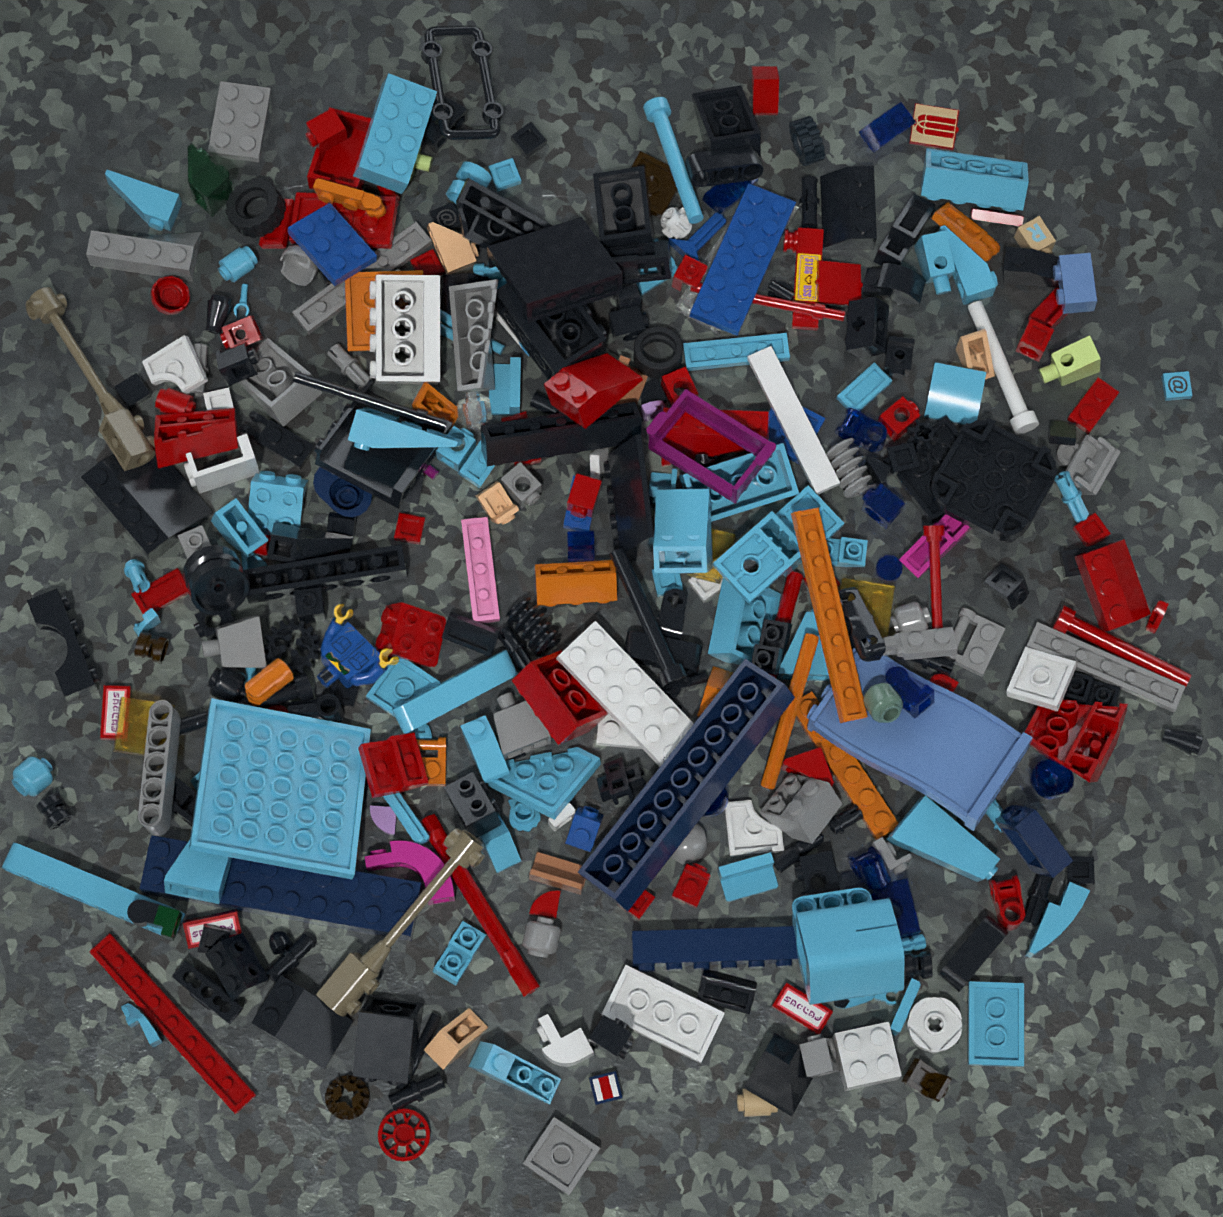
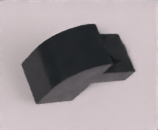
[861,263,926,305]

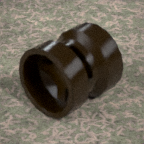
[134,631,169,664]

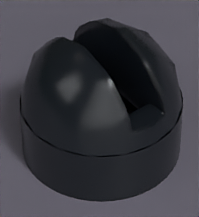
[269,931,293,955]

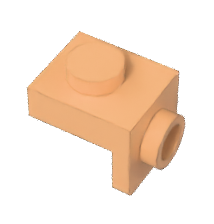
[476,481,519,525]

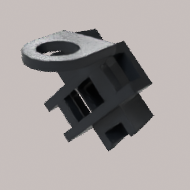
[597,757,648,805]

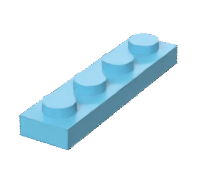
[683,333,790,371]

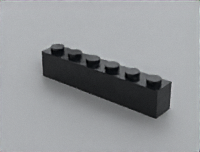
[480,402,642,466]

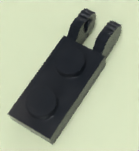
[239,411,315,470]

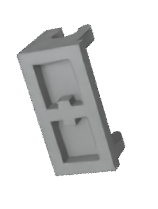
[1065,435,1120,495]

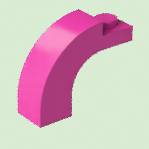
[365,841,455,905]

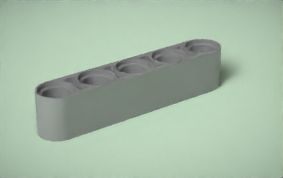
[138,700,181,836]

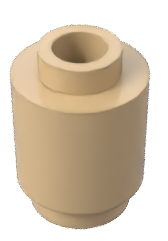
[737,1089,778,1117]

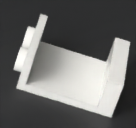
[184,434,259,493]

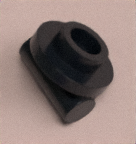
[768,281,795,301]

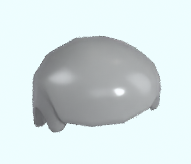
[280,245,319,286]
[671,824,707,864]

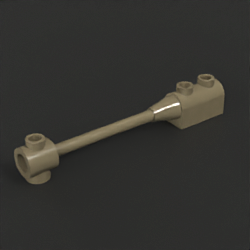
[26,287,155,471]
[316,828,485,1017]

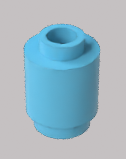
[218,246,258,282]

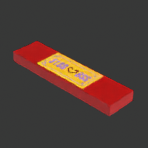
[792,228,824,331]

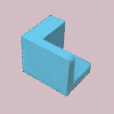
[649,468,677,504]

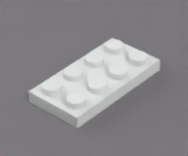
[601,965,725,1064]

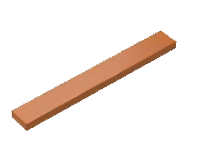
[791,508,868,723]

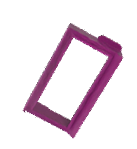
[647,389,776,504]

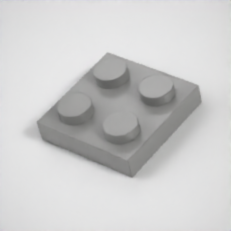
[523,1117,600,1196]

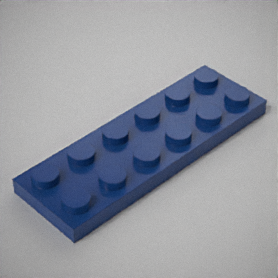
[689,183,796,336]

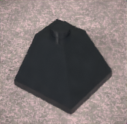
[744,1033,813,1116]

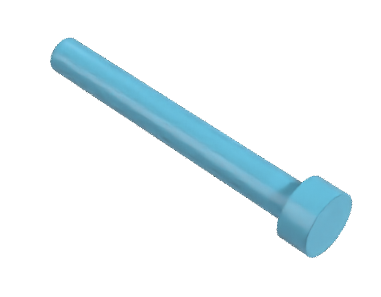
[643,97,704,224]

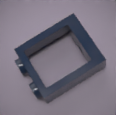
[995,805,1073,878]

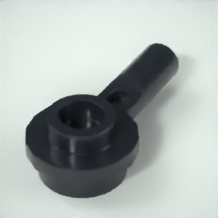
[656,672,708,700]

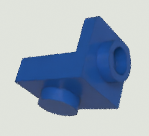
[565,806,604,852]

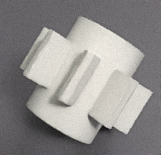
[661,207,692,239]

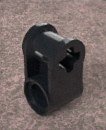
[657,589,687,640]

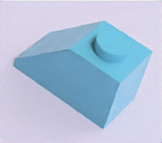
[211,498,268,556]
[461,716,510,784]

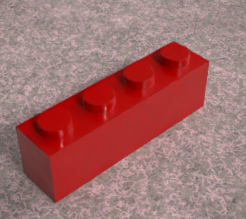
[661,407,770,467]

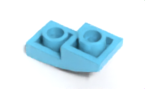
[826,537,868,567]
[433,921,486,986]

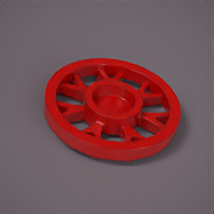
[378,1109,430,1162]

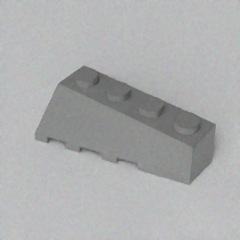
[86,230,202,282]
[449,280,498,393]

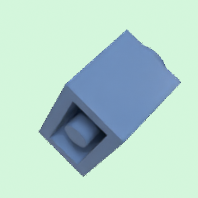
[1053,253,1097,314]

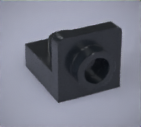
[984,563,1030,610]

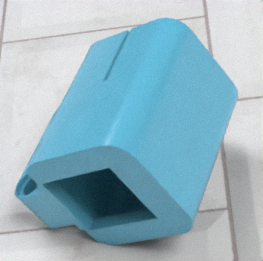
[792,888,905,1005]

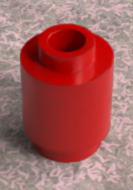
[155,388,196,414]

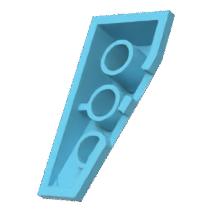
[348,407,462,451]

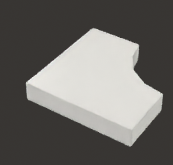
[142,335,208,394]
[724,800,784,857]

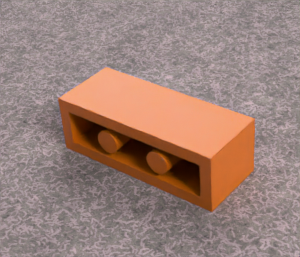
[535,560,617,607]

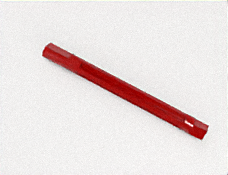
[420,814,540,997]

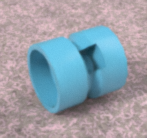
[446,161,492,204]

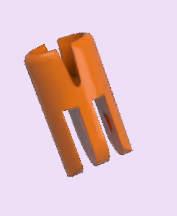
[245,658,294,706]

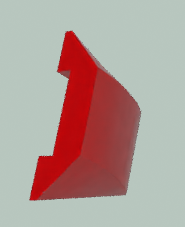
[1025,700,1128,783]

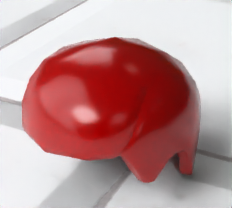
[150,276,190,315]

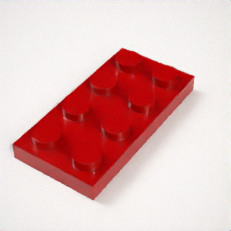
[289,192,398,249]

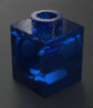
[862,484,905,530]

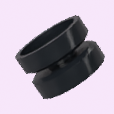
[183,545,249,615]

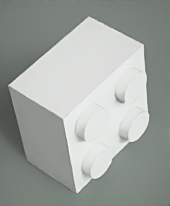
[832,1022,902,1091]

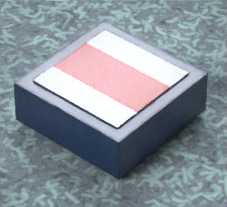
[589,1071,623,1106]

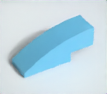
[1025,882,1090,958]

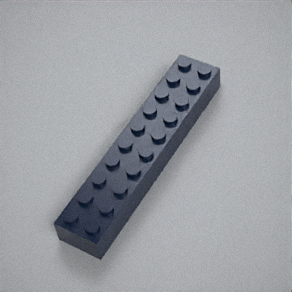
[578,659,795,912]
[139,835,422,941]

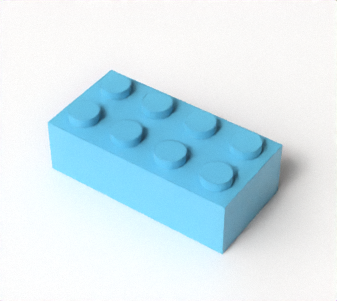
[353,73,437,194]
[679,443,799,522]

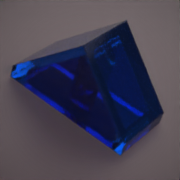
[567,531,595,562]

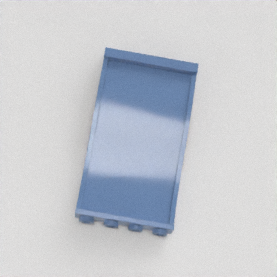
[806,638,1033,831]

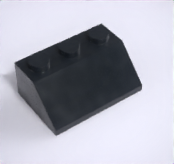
[820,166,877,250]

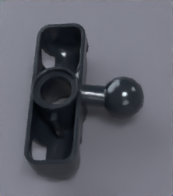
[838,587,886,662]

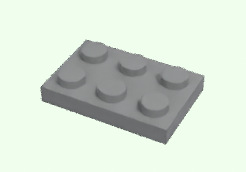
[208,81,272,162]

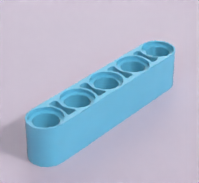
[391,650,518,734]

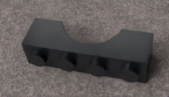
[27,588,100,703]

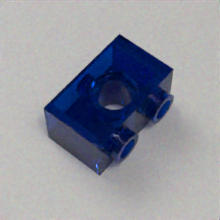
[871,878,921,939]

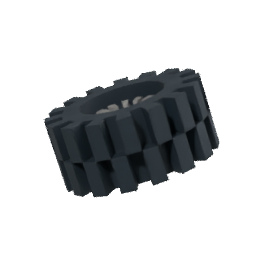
[789,116,825,166]

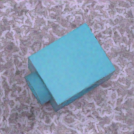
[436,426,476,472]

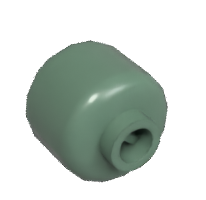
[863,683,903,723]

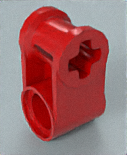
[989,875,1025,931]

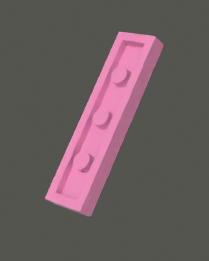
[461,517,500,623]

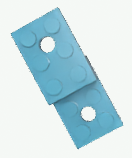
[712,485,844,604]

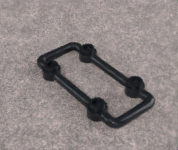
[421,26,504,140]

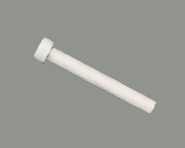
[967,301,1039,434]

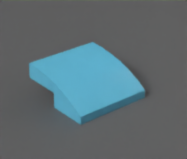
[924,362,986,425]

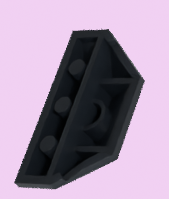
[456,178,553,250]

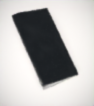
[697,970,757,1014]

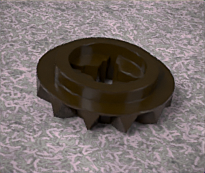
[325,1075,369,1120]

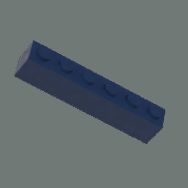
[631,926,798,972]

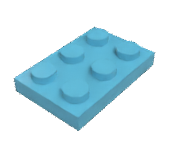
[968,981,1024,1067]

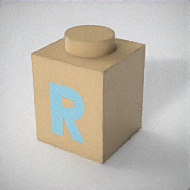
[1014,216,1056,254]

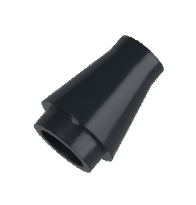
[205,294,233,335]
[1162,727,1204,756]

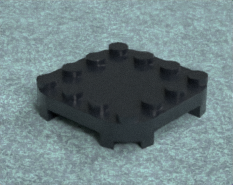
[931,418,1057,543]

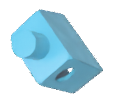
[914,230,955,295]

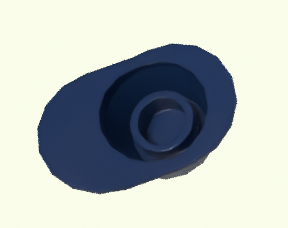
[313,467,372,517]

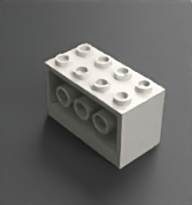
[370,275,440,385]

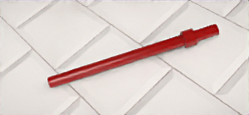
[690,283,845,322]

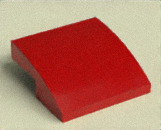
[358,733,429,798]

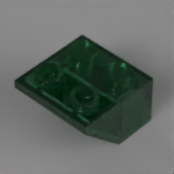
[187,143,233,217]

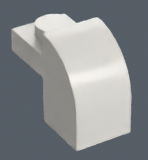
[536,1014,594,1067]

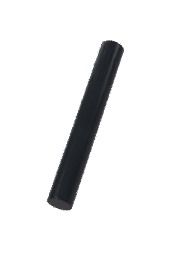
[396,1013,442,1090]

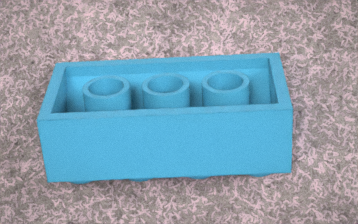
[921,148,1029,212]

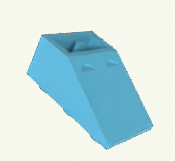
[653,488,713,573]

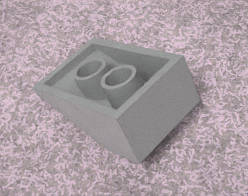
[238,338,322,427]

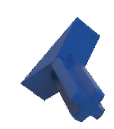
[669,213,727,261]

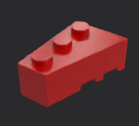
[154,408,239,468]

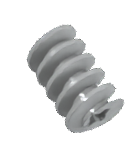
[826,438,876,498]

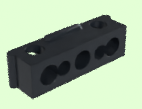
[172,960,244,1025]

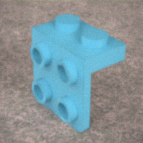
[248,471,308,535]

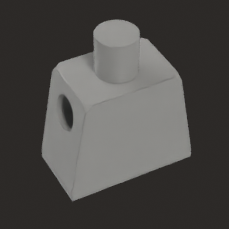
[201,615,266,668]
[493,693,551,760]

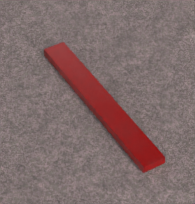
[89,933,256,1115]

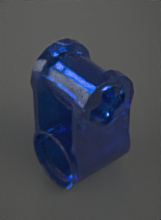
[835,408,887,452]
[848,846,891,890]

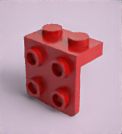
[375,602,446,668]

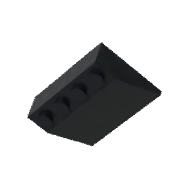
[603,434,654,561]
[81,436,214,563]

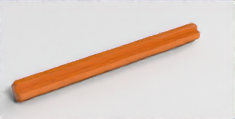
[761,633,819,789]

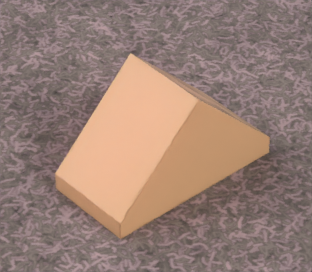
[956,329,995,379]

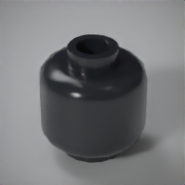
[207,667,246,702]

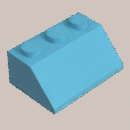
[708,578,781,665]

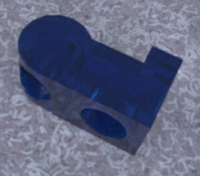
[885,666,935,719]

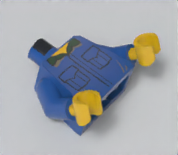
[317,604,399,688]

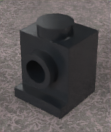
[883,336,915,379]
[215,343,259,386]

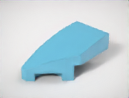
[121,1003,163,1047]

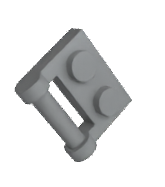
[944,608,1006,677]

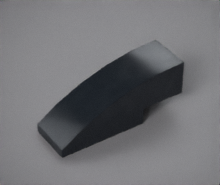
[873,193,936,266]

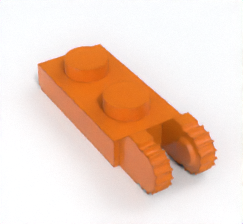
[313,178,386,218]
[931,203,1000,262]

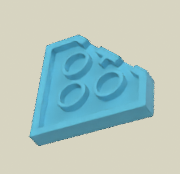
[488,747,601,820]

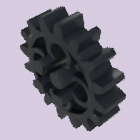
[263,619,321,677]

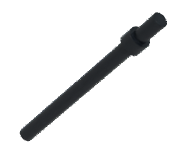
[293,372,448,430]

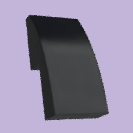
[751,619,792,675]
[1064,672,1121,707]

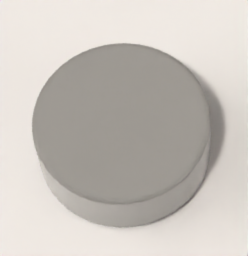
[1056,443,1080,469]

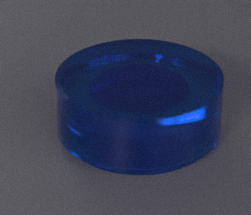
[875,555,903,583]

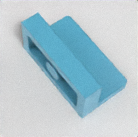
[489,357,521,415]
[717,852,778,902]

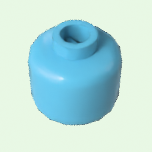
[12,756,53,797]

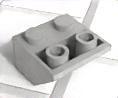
[760,773,842,844]

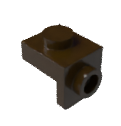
[901,1058,952,1102]

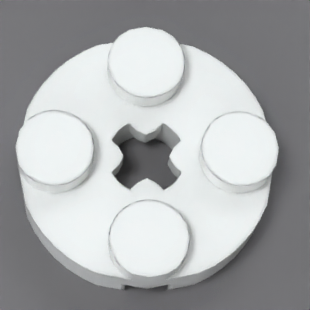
[906,997,962,1053]

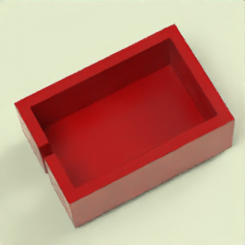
[307,107,371,190]

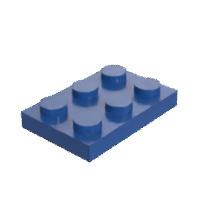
[288,203,377,286]

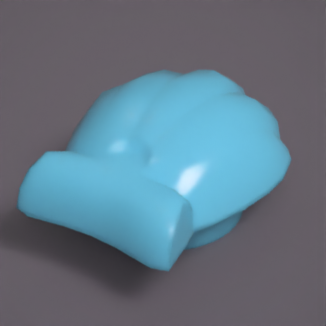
[508,799,540,832]

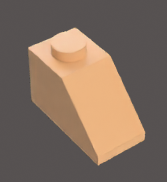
[427,222,479,275]
[424,1008,488,1070]

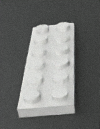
[556,621,694,767]

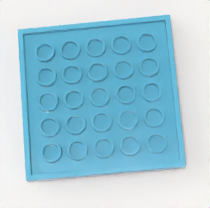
[189,698,371,879]

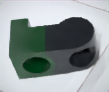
[127,900,183,941]

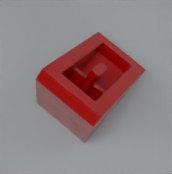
[751,66,779,115]
[781,747,834,786]

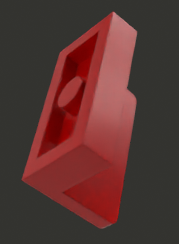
[1028,288,1069,329]

